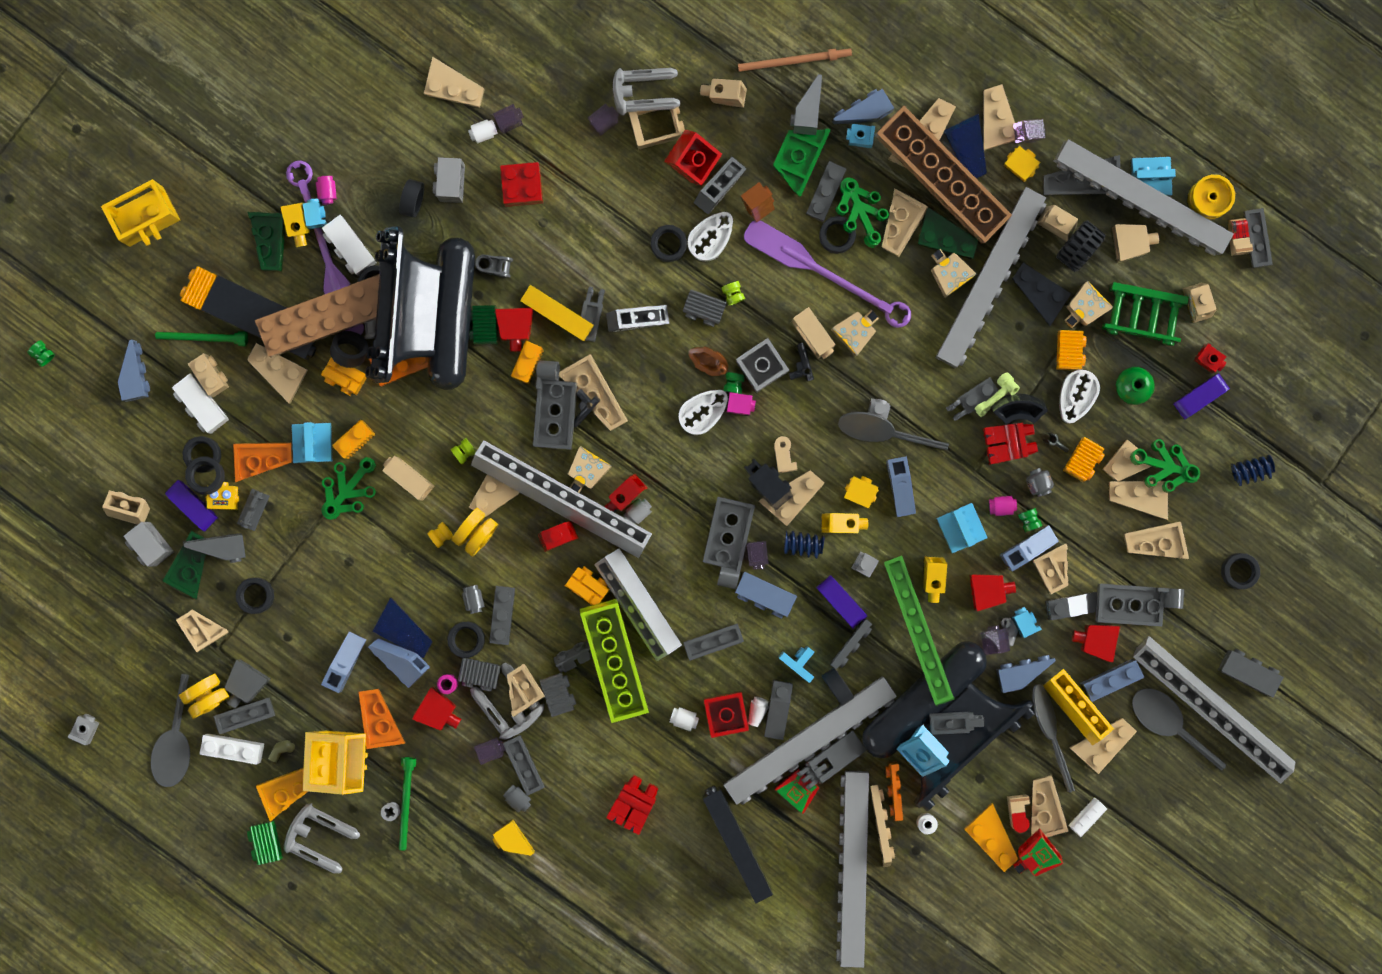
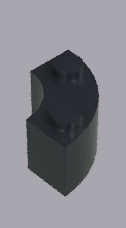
[991,393,1048,424]

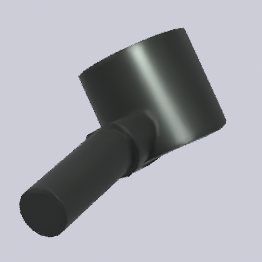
[1043,432,1069,453]

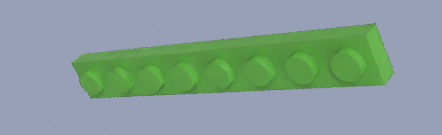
[884,556,954,706]

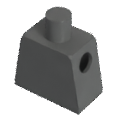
[225,659,271,708]

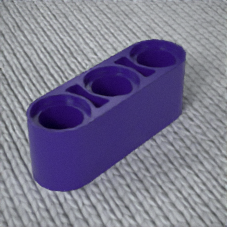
[1173,373,1230,420]
[165,479,218,532]
[816,575,867,629]

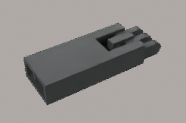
[797,731,866,790]

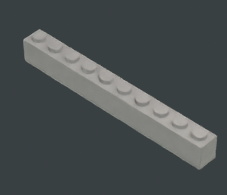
[1053,139,1234,256]
[935,187,1047,369]
[471,441,652,558]
[1133,636,1295,784]
[724,676,897,805]
[836,771,869,967]

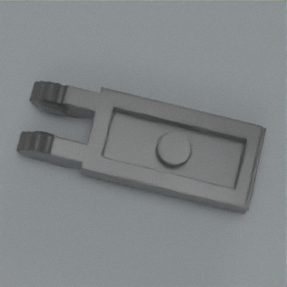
[576,286,605,342]
[946,377,999,421]

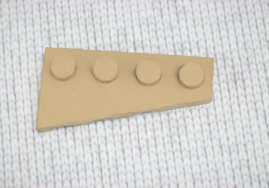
[870,785,895,867]

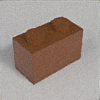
[741,182,775,223]

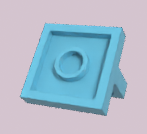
[1131,157,1176,196]
[292,422,333,463]
[936,503,987,553]
[778,646,814,683]
[897,725,949,777]

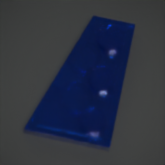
[944,114,987,179]
[372,597,433,658]

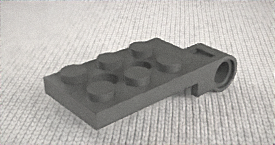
[533,360,577,450]
[703,497,755,589]
[1095,584,1184,627]

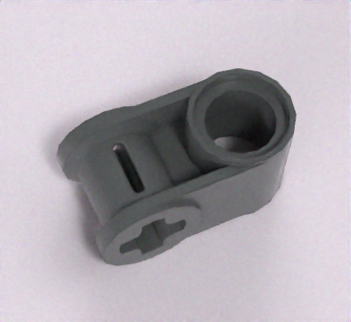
[475,255,513,278]

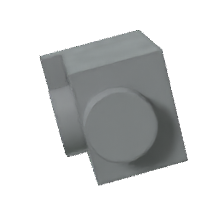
[868,398,890,419]
[851,551,879,578]
[68,714,99,745]

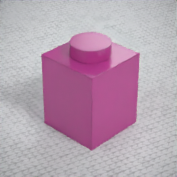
[727,393,756,416]

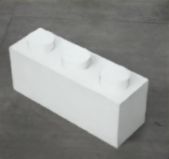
[322,215,377,276]
[172,373,229,434]
[200,734,264,764]

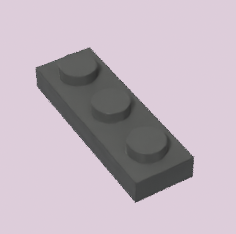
[806,161,846,222]
[1243,208,1273,268]
[489,586,515,645]
[830,619,872,670]
[683,623,744,661]
[213,697,276,734]
[503,735,545,796]

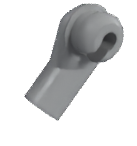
[1001,618,1018,646]

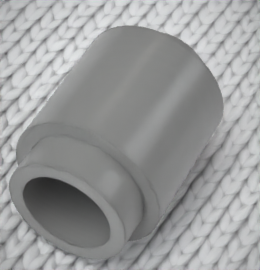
[623,498,652,524]

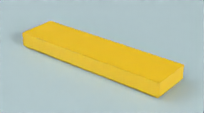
[520,285,594,341]

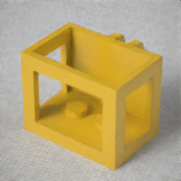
[101,179,180,247]
[303,730,368,795]

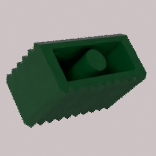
[469,305,498,346]

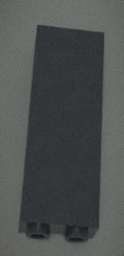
[201,275,321,360]
[703,785,773,904]

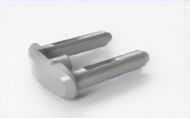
[613,68,680,115]
[470,663,544,740]
[284,803,360,874]

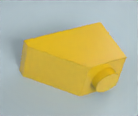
[492,820,535,856]

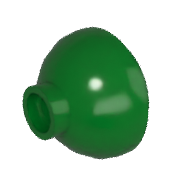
[1116,367,1155,405]

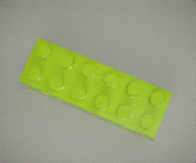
[580,599,649,723]

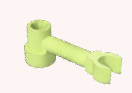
[975,373,1020,417]

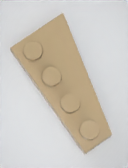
[888,98,956,168]
[559,355,628,431]

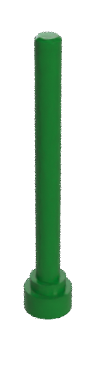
[155,331,248,347]
[399,757,416,851]

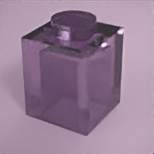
[493,104,524,134]
[588,104,619,136]
[1013,119,1046,143]
[746,541,768,570]
[981,625,1010,655]
[474,737,505,765]

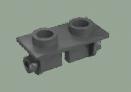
[237,489,270,531]
[554,640,592,673]

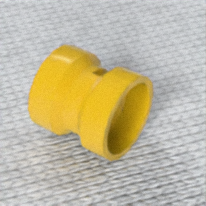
[427,522,454,548]

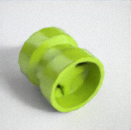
[721,281,745,306]
[450,438,476,464]

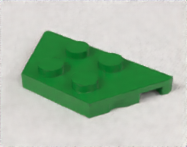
[773,129,831,198]

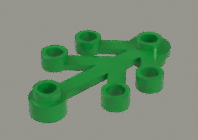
[836,178,889,248]
[1130,439,1200,493]
[322,457,376,520]

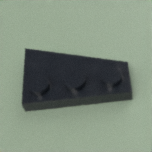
[1012,263,1071,326]

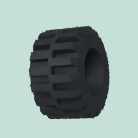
[1056,220,1106,272]

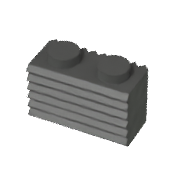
[683,289,727,327]
[458,658,501,691]
[540,673,576,717]

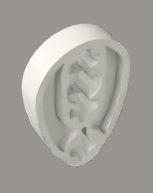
[688,212,733,261]
[1059,370,1100,424]
[679,390,728,435]

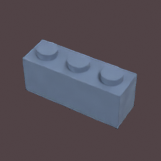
[735,572,797,618]
[1080,659,1144,702]

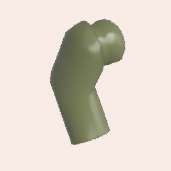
[268,740,295,763]

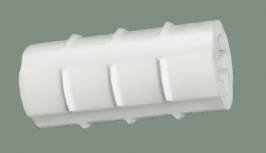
[1068,797,1107,837]

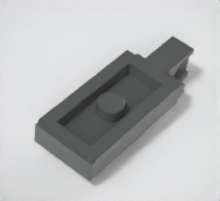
[929,712,984,735]

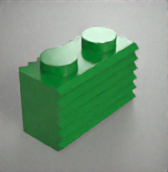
[247,820,283,865]

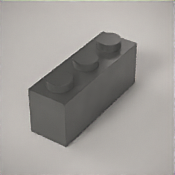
[1218,649,1284,698]

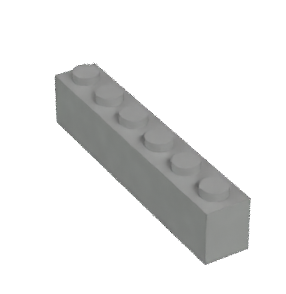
[594,548,682,661]

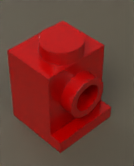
[1194,343,1227,373]

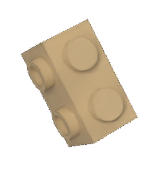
[188,353,229,397]
[102,490,150,524]

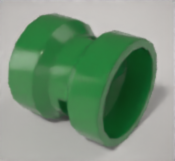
[27,340,55,367]
[723,372,745,394]
[1018,508,1043,532]

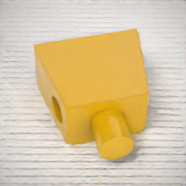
[281,203,310,247]
[821,513,868,533]
[923,557,947,603]

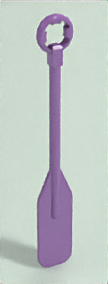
[286,161,364,335]
[744,220,911,328]

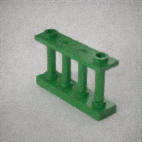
[1102,282,1189,346]

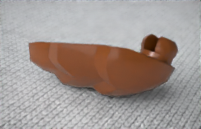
[688,346,728,376]

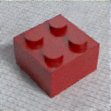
[664,130,722,186]
[500,162,543,207]
[704,691,749,738]

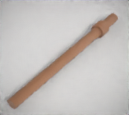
[738,48,852,72]

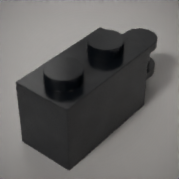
[743,459,793,511]

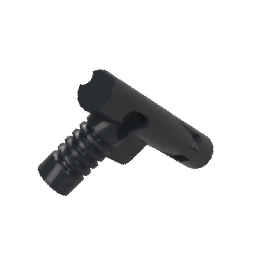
[789,343,814,382]
[574,389,600,428]

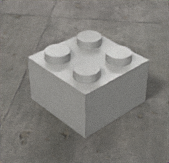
[433,157,465,203]
[735,338,789,393]
[123,522,174,567]

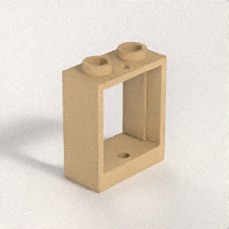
[628,107,685,150]
[791,307,835,359]
[382,456,435,501]

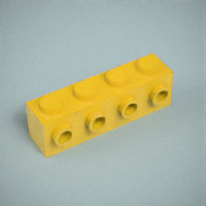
[1043,669,1114,746]

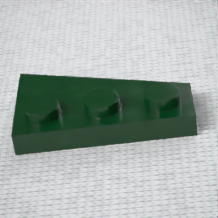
[917,207,978,259]
[248,212,285,272]
[163,531,206,600]

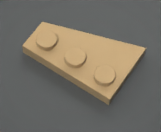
[1123,522,1189,559]
[1031,775,1068,837]

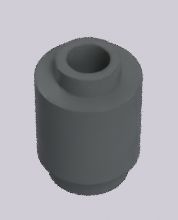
[462,585,485,614]
[503,785,531,813]

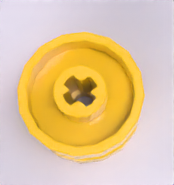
[1188,175,1235,220]
[451,508,499,557]
[179,674,229,719]

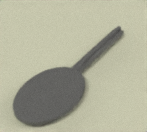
[838,412,949,450]
[151,674,190,787]
[1033,684,1075,793]
[1132,689,1226,771]

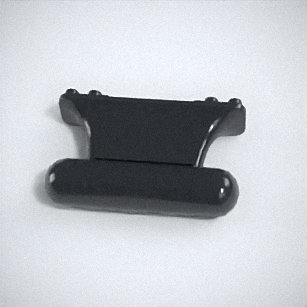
[365,226,475,390]
[862,641,1035,811]

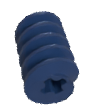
[1231,455,1275,486]
[784,531,825,559]

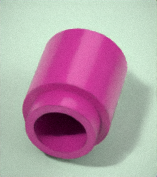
[316,176,337,205]
[989,496,1017,516]
[437,674,458,694]

